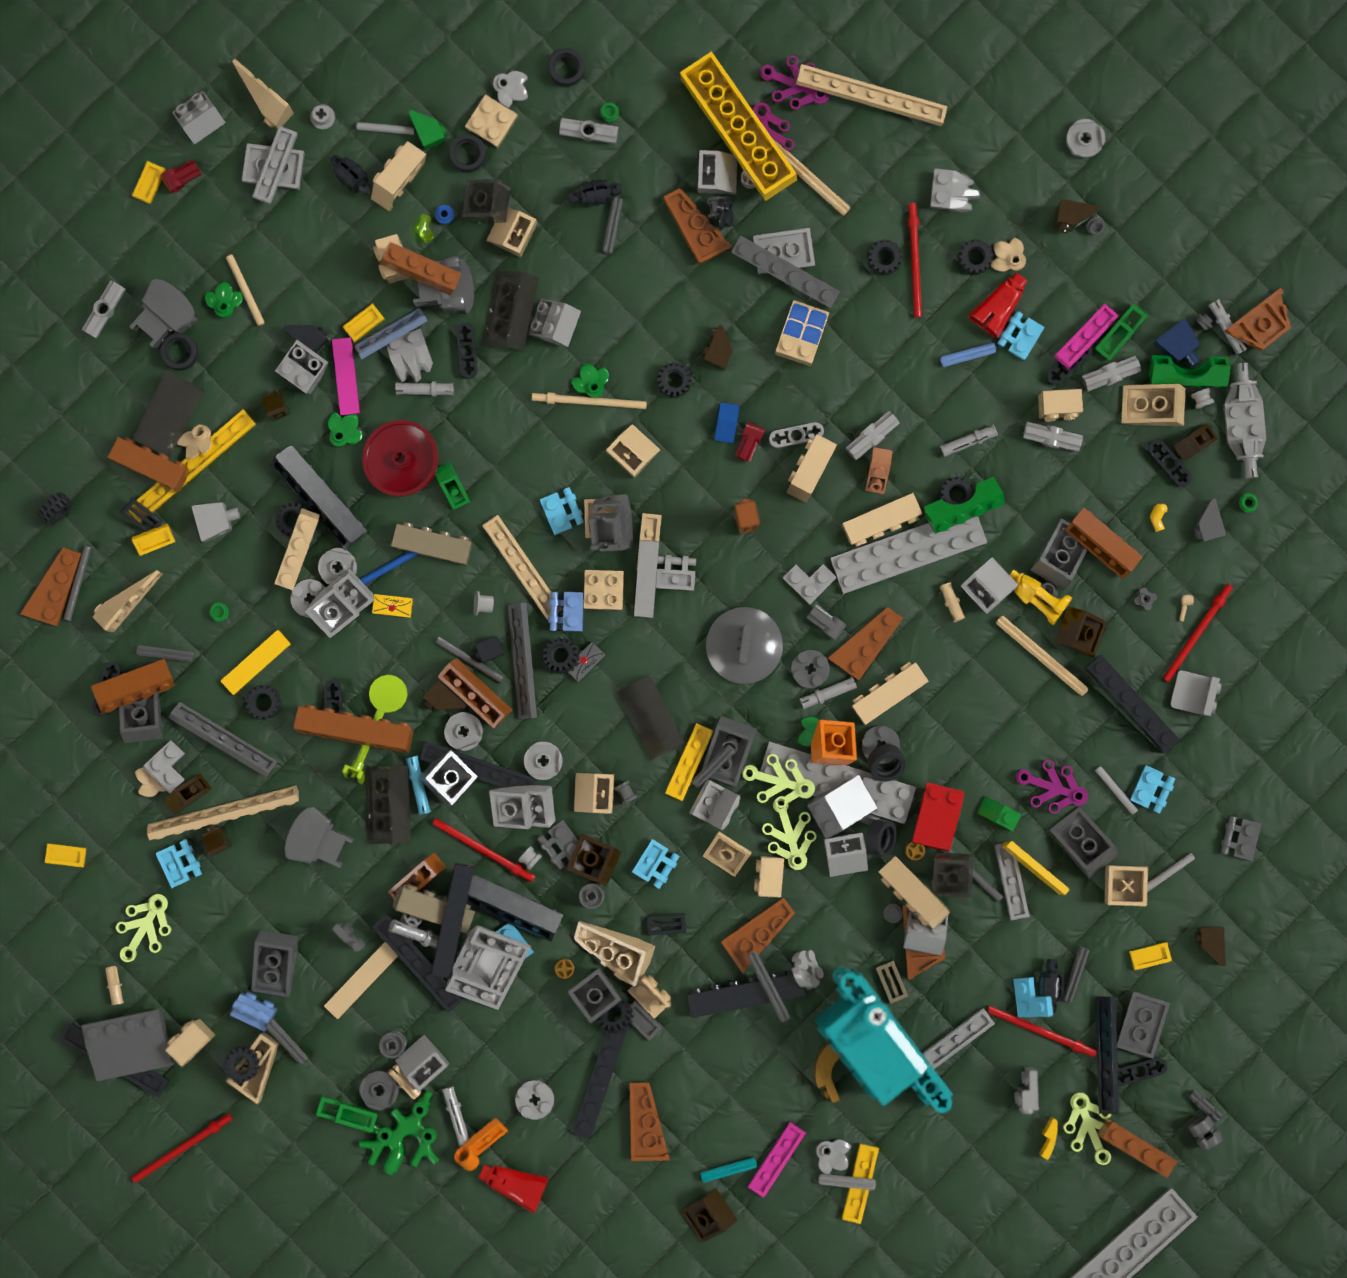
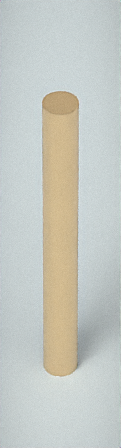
[226,255,265,326]

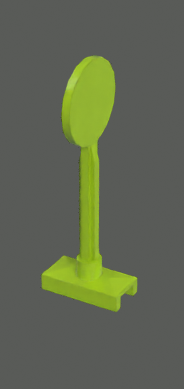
[343,675,408,785]

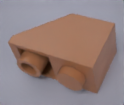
[865,447,892,494]

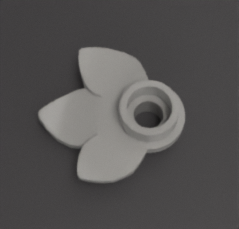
[493,71,528,108]
[816,1139,851,1175]

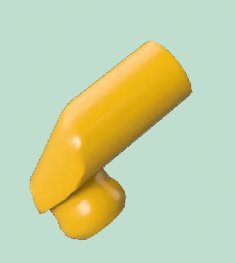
[1150,503,1167,532]

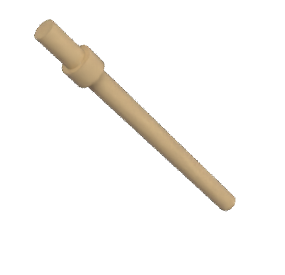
[532,392,647,409]

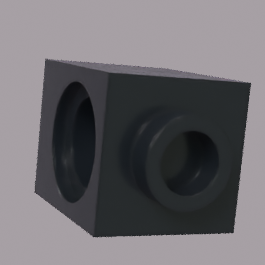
[474,636,505,663]

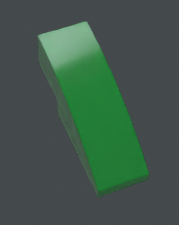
[1095,303,1148,361]
[316,1095,378,1133]

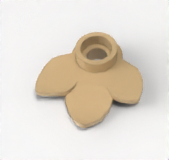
[991,238,1026,272]
[177,425,211,459]
[135,768,166,797]

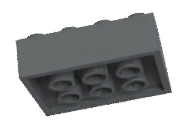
[82,1008,173,1081]

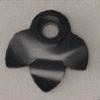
[717,196,734,231]

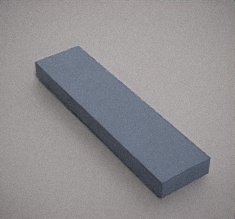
[354,308,428,359]

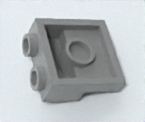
[1014,1067,1038,1114]

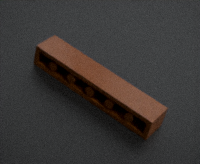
[293,705,414,754]

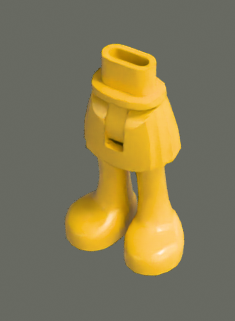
[1010,570,1072,625]

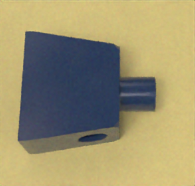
[1153,318,1200,367]

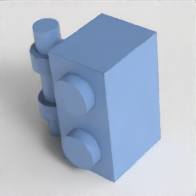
[548,592,584,632]
[230,991,277,1032]

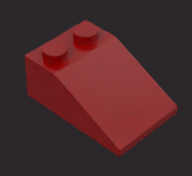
[912,782,964,852]

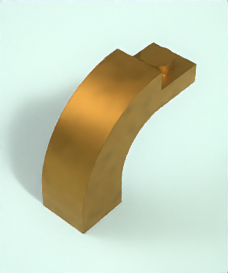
[813,1040,842,1103]

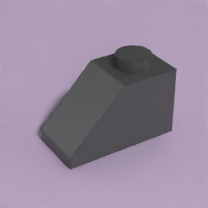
[1194,498,1226,543]

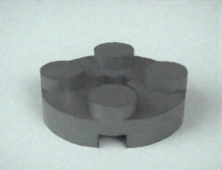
[791,650,830,688]
[862,726,900,764]
[360,1070,399,1110]

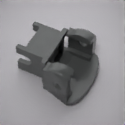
[412,256,474,314]
[129,279,198,349]
[588,494,633,552]
[285,807,354,868]

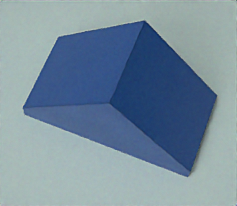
[715,403,739,443]

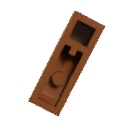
[388,853,446,900]

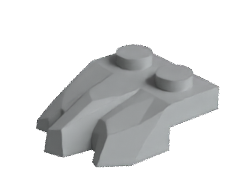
[930,169,979,212]
[386,328,433,383]

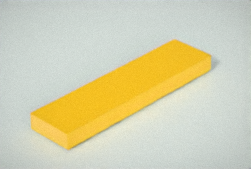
[221,630,291,695]
[665,723,714,801]
[1001,841,1069,895]
[842,1143,879,1224]

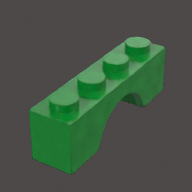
[1149,355,1231,388]
[924,477,1005,534]

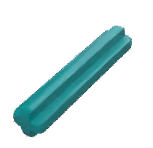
[700,1157,757,1183]

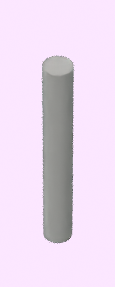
[357,122,415,135]
[1095,766,1138,815]
[1147,853,1195,892]

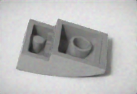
[304,568,374,638]
[489,785,555,829]

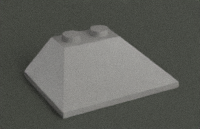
[445,925,531,1010]

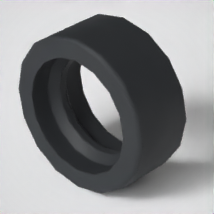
[548,48,585,87]
[449,134,486,173]
[160,333,198,370]
[867,744,906,782]
[865,819,896,857]

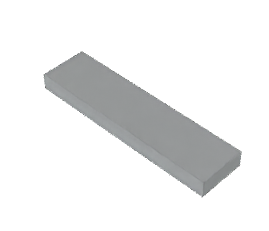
[252,126,298,204]
[634,540,659,618]
[994,841,1030,920]
[922,1008,995,1069]

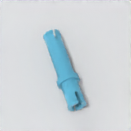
[406,756,431,815]

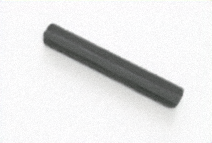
[747,951,790,1023]

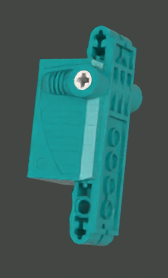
[814,966,953,1113]

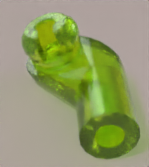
[417,214,434,242]

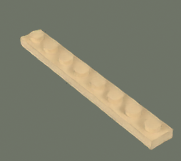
[796,64,947,126]
[147,785,299,840]

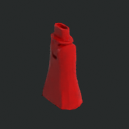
[968,273,1028,338]
[479,1165,549,1214]

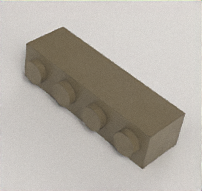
[391,522,472,566]
[392,884,475,933]

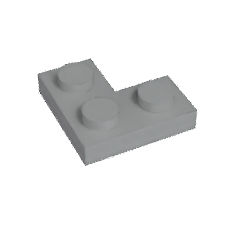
[782,564,837,605]
[143,741,185,794]

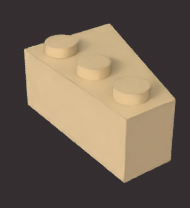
[371,141,426,212]
[786,434,837,503]
[226,1032,279,1104]

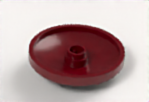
[362,420,439,497]

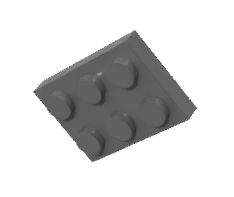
[1117,991,1170,1059]

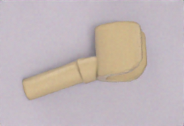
[1179,595,1194,621]

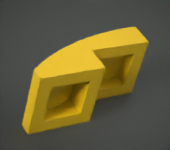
[1039,1116,1057,1160]

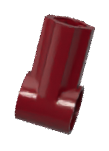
[160,160,202,194]
[735,421,765,463]

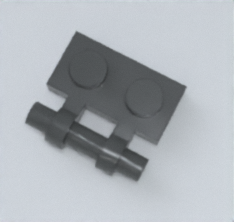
[1221,816,1261,861]
[537,820,579,870]
[332,922,365,951]

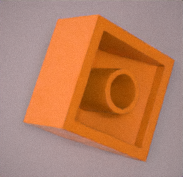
[811,720,857,766]

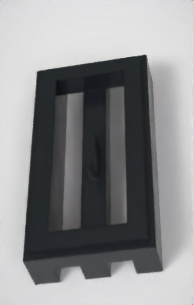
[120,497,163,532]
[646,913,686,936]

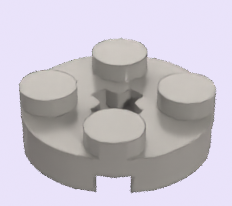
[1066,119,1105,158]
[318,548,357,584]
[291,579,326,618]
[444,712,483,751]
[524,742,563,780]
[792,950,823,990]
[515,1080,554,1119]

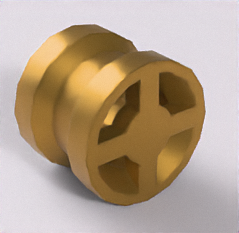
[905,841,925,860]
[555,958,575,979]

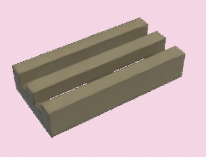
[875,960,908,1004]

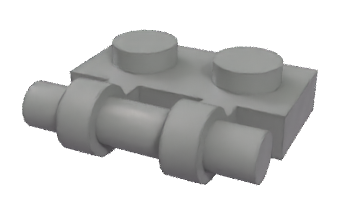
[656,555,696,591]

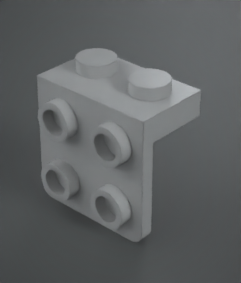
[1170,670,1221,716]
[689,780,740,830]

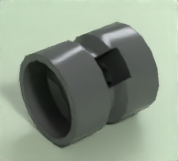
[579,883,605,909]
[379,1031,407,1058]
[1187,1114,1223,1151]

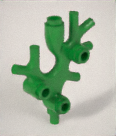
[359,1090,439,1176]

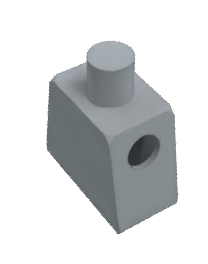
[191,503,240,543]

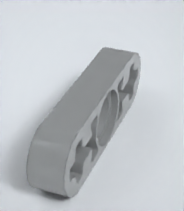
[769,422,824,448]

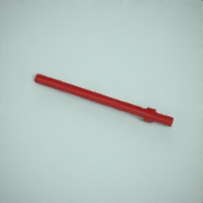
[907,203,922,318]
[1162,584,1233,683]
[432,818,535,883]
[987,1006,1097,1057]
[131,1113,233,1183]

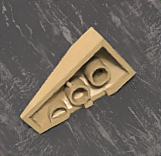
[232,59,294,129]
[93,570,163,633]
[574,921,655,987]

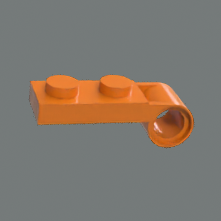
[454,1118,508,1171]

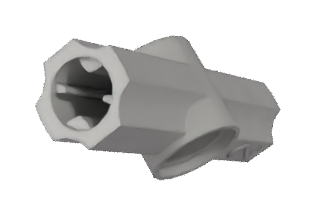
[559,118,618,144]
[82,281,126,338]
[1081,356,1141,392]
[845,411,900,460]
[1023,422,1083,452]

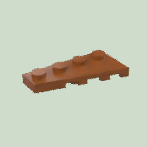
[663,188,733,265]
[21,548,82,626]
[827,607,903,681]
[721,897,795,973]
[630,1082,670,1161]

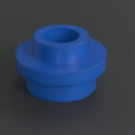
[435,205,454,224]

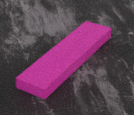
[1054,304,1119,370]
[332,338,360,416]
[747,1122,806,1198]

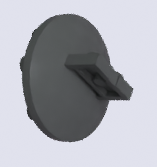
[706,607,783,684]

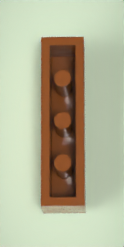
[380,242,461,295]
[108,437,190,493]
[734,499,760,534]
[1065,508,1142,579]
[438,658,513,728]
[91,659,175,713]
[1097,1118,1177,1178]

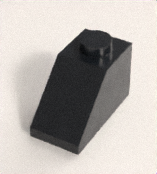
[284,325,329,353]

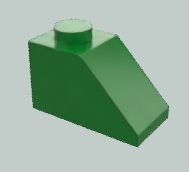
[409,110,447,150]
[435,462,470,510]
[976,796,1022,831]

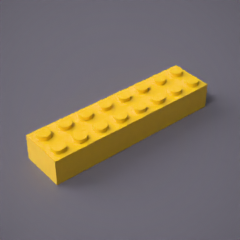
[680,51,797,201]

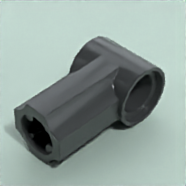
[806,604,847,641]

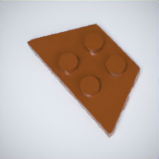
[1225,288,1291,351]
[902,905,945,979]

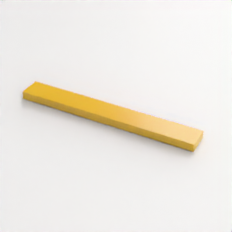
[128,409,256,522]

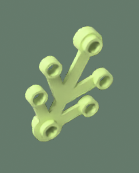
[742,754,815,808]
[762,798,816,870]
[116,894,172,962]
[1063,1093,1111,1165]

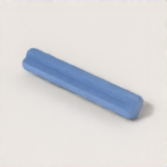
[940,343,996,367]

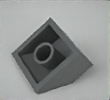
[419,750,477,805]
[568,969,622,1023]

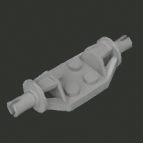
[1223,363,1266,479]

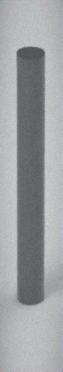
[64,545,92,621]
[435,636,504,683]
[941,849,1003,902]

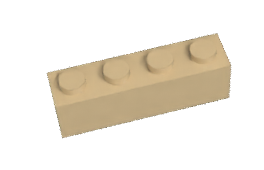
[842,493,922,547]
[275,508,320,590]
[851,662,929,725]
[879,856,950,929]

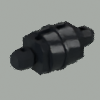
[330,155,372,195]
[568,179,622,207]
[1038,959,1065,1014]

